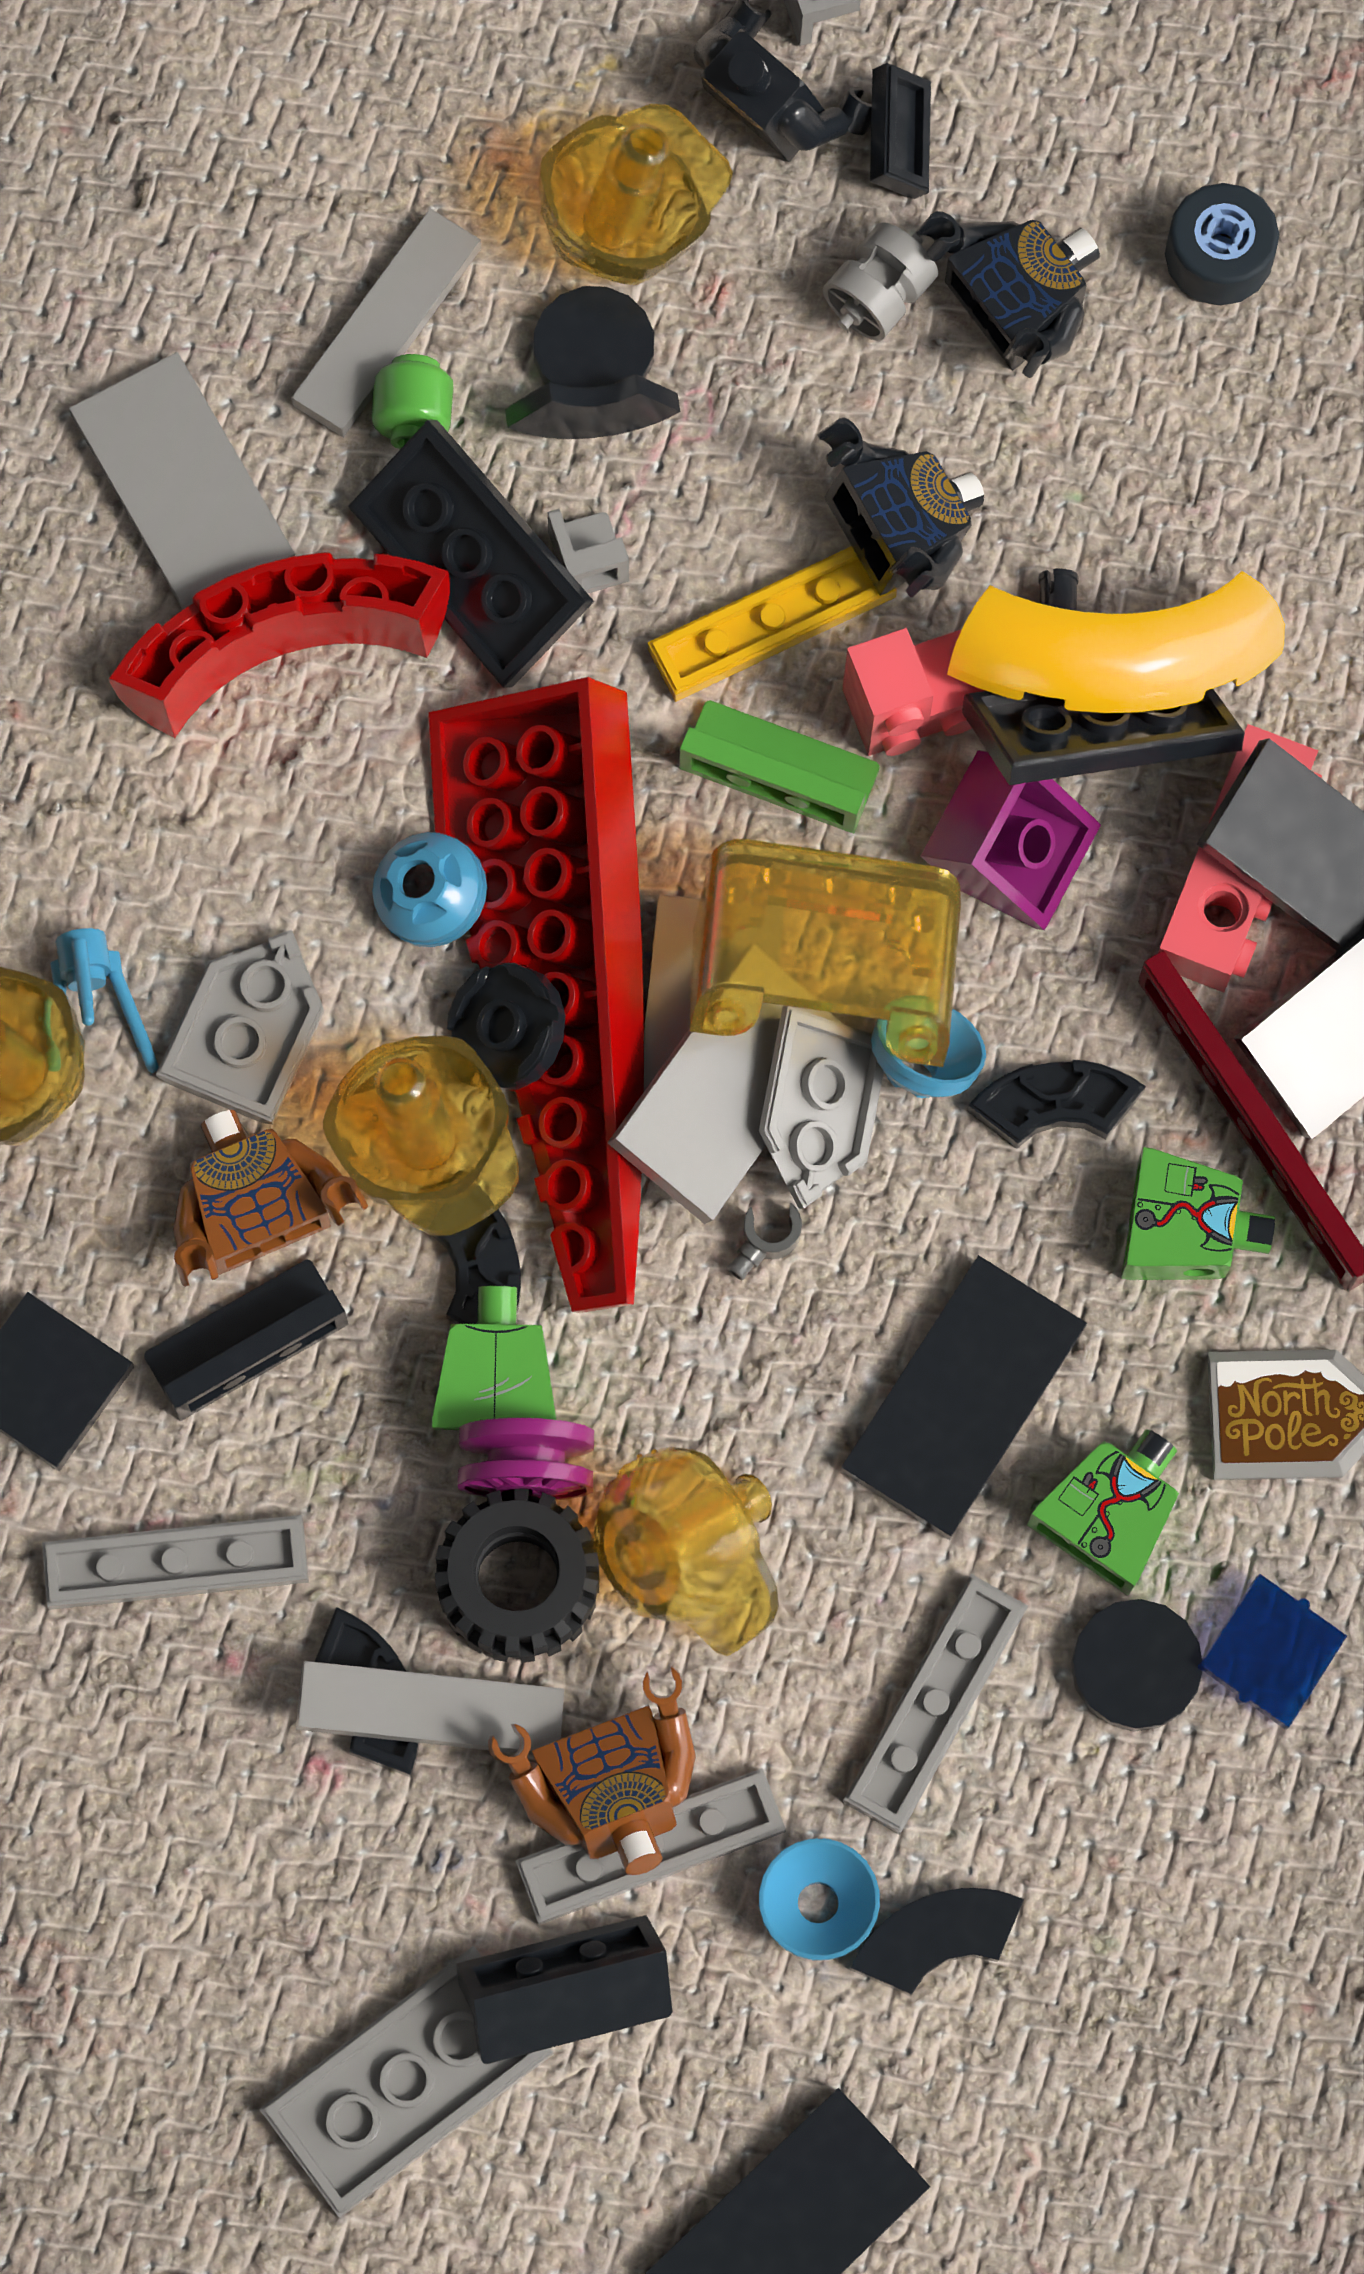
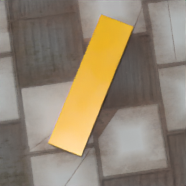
[648,546,897,702]

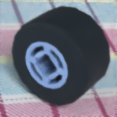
[1164,183,1279,306]

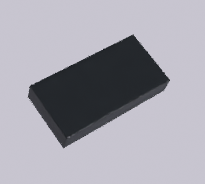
[870,63,931,199]

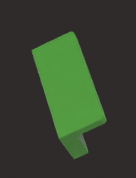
[679,700,879,834]

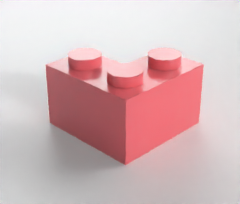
[842,628,986,756]

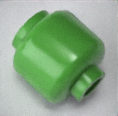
[372,354,454,449]

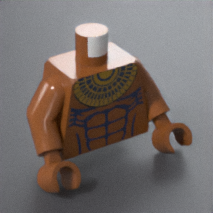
[173,1110,368,1287]
[488,1666,696,1875]

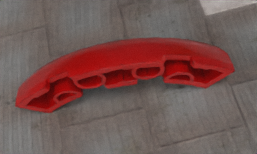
[109,552,450,738]

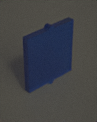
[1198,1574,1347,1730]

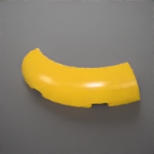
[947,571,1285,713]

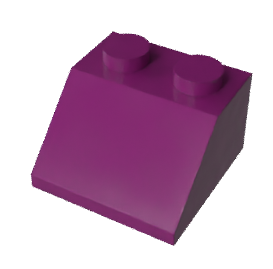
[920,750,1101,931]

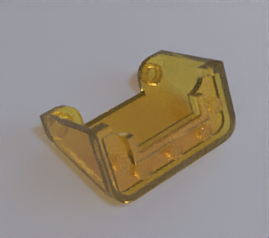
[690,839,961,1067]

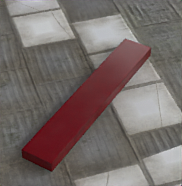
[1138,950,1364,1292]

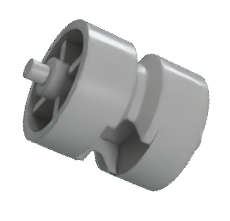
[823,222,938,341]

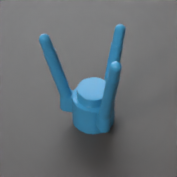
[46,928,159,1074]

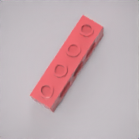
[1158,724,1322,992]

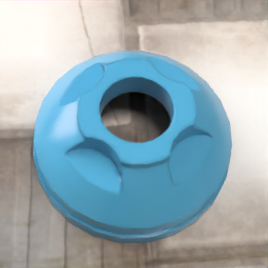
[372,832,487,947]
[871,997,986,1098]
[759,1838,880,1961]

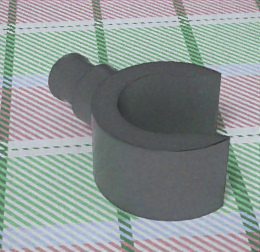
[727,1203,802,1280]

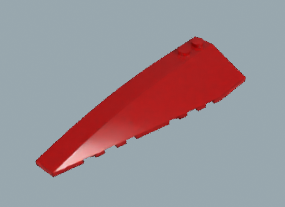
[428,677,644,1313]

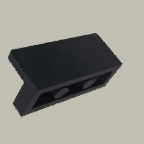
[144,1260,349,1421]
[456,1915,673,2064]

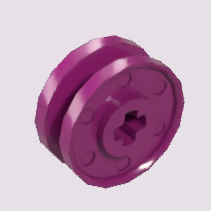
[458,1418,594,1500]

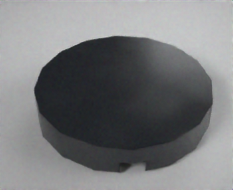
[533,286,654,387]
[447,963,565,1090]
[1071,1599,1203,1732]

